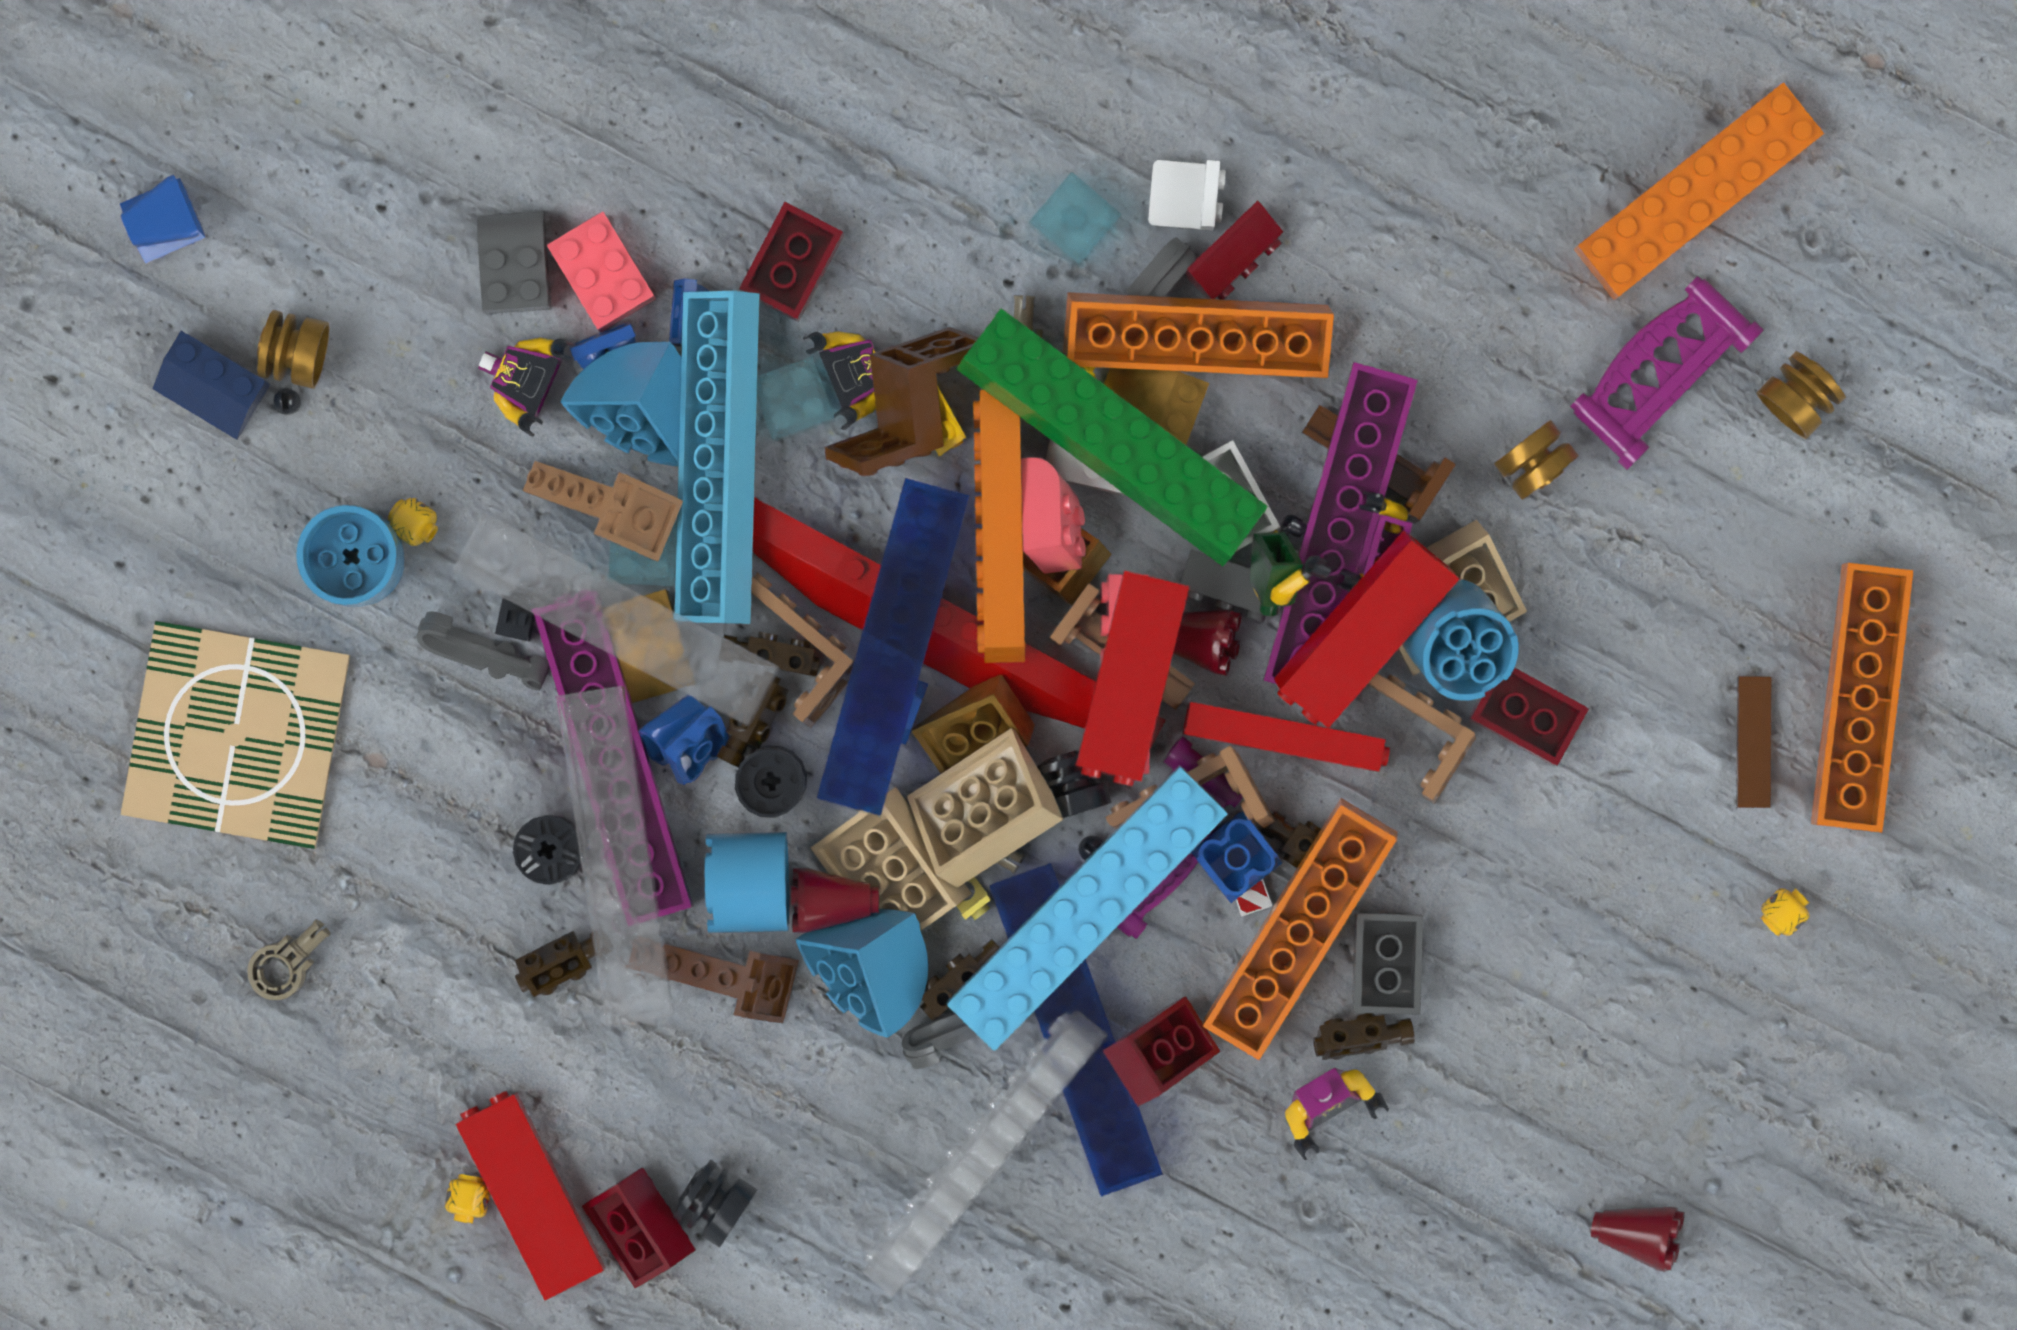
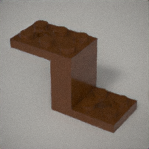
[824,327,978,476]

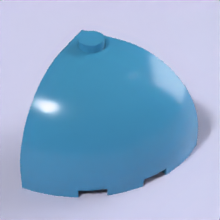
[561,341,681,466]
[795,909,928,1038]

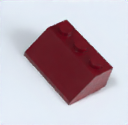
[1184,200,1283,300]
[582,1167,696,1288]

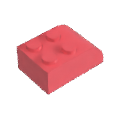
[1021,457,1086,574]

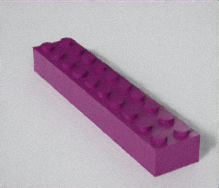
[1263,362,1418,684]
[533,591,694,927]

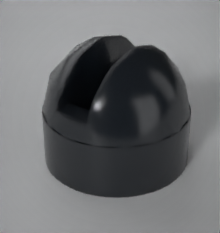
[273,388,301,415]
[1078,836,1103,861]

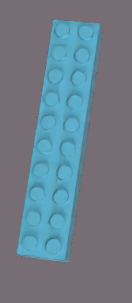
[674,291,759,624]
[947,765,1228,1051]

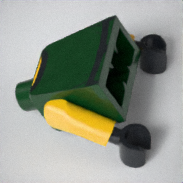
[1250,515,1331,616]

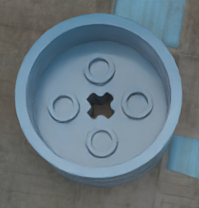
[296,505,405,607]
[1402,579,1519,701]
[705,832,789,933]

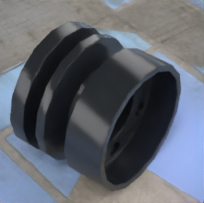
[735,745,807,818]
[1037,750,1112,818]
[513,815,587,885]
[673,1159,757,1248]

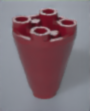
[1173,610,1242,676]
[791,868,879,933]
[1591,1206,1685,1272]

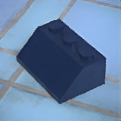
[152,330,271,440]

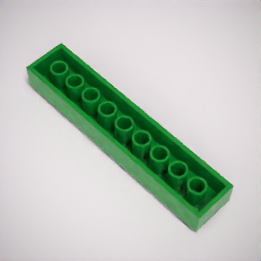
[956,308,1268,567]

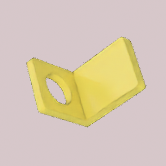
[956,877,992,920]

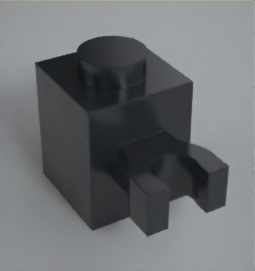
[495,591,538,642]

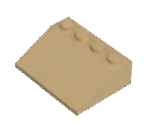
[1398,520,1527,676]
[907,728,1063,888]
[811,787,972,930]

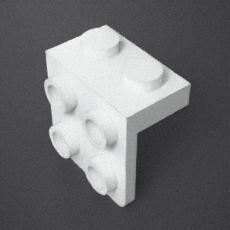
[1148,160,1226,231]

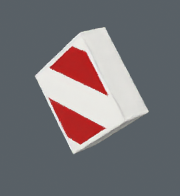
[1235,879,1272,917]

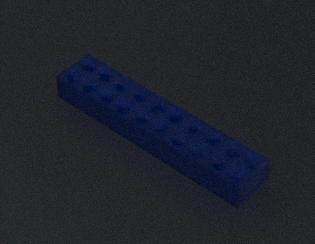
[816,478,969,817]
[989,862,1163,1197]

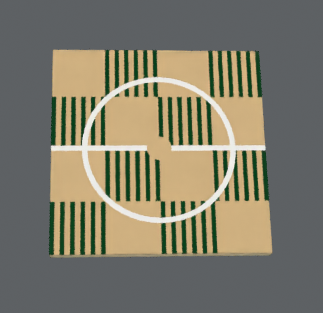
[120,621,350,849]

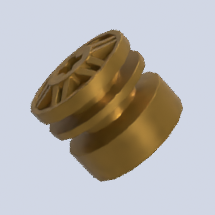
[257,310,330,389]
[1756,351,1846,439]

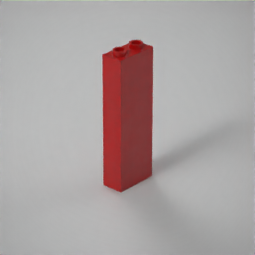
[1273,530,1459,728]
[1075,570,1190,787]
[1182,702,1390,772]
[455,1090,606,1301]

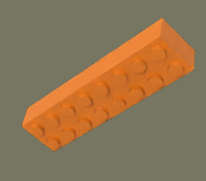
[1573,82,1825,300]
[1063,292,1334,378]
[973,390,1025,663]
[1811,562,1914,833]
[1203,798,1398,1060]

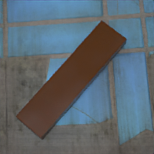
[1736,676,1772,808]

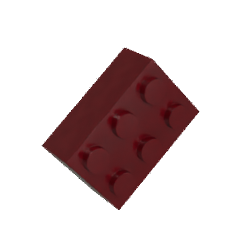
[739,201,844,323]
[1467,667,1589,766]
[1103,996,1221,1107]

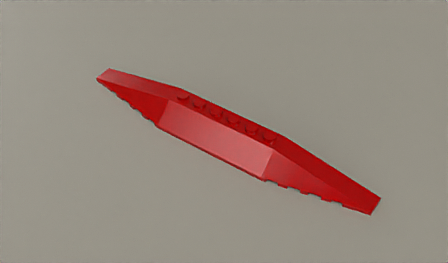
[752,497,1166,749]

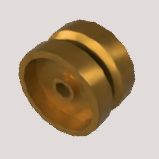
[1494,420,1579,500]

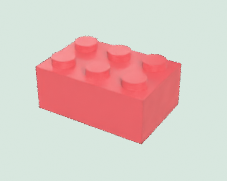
[547,211,656,333]

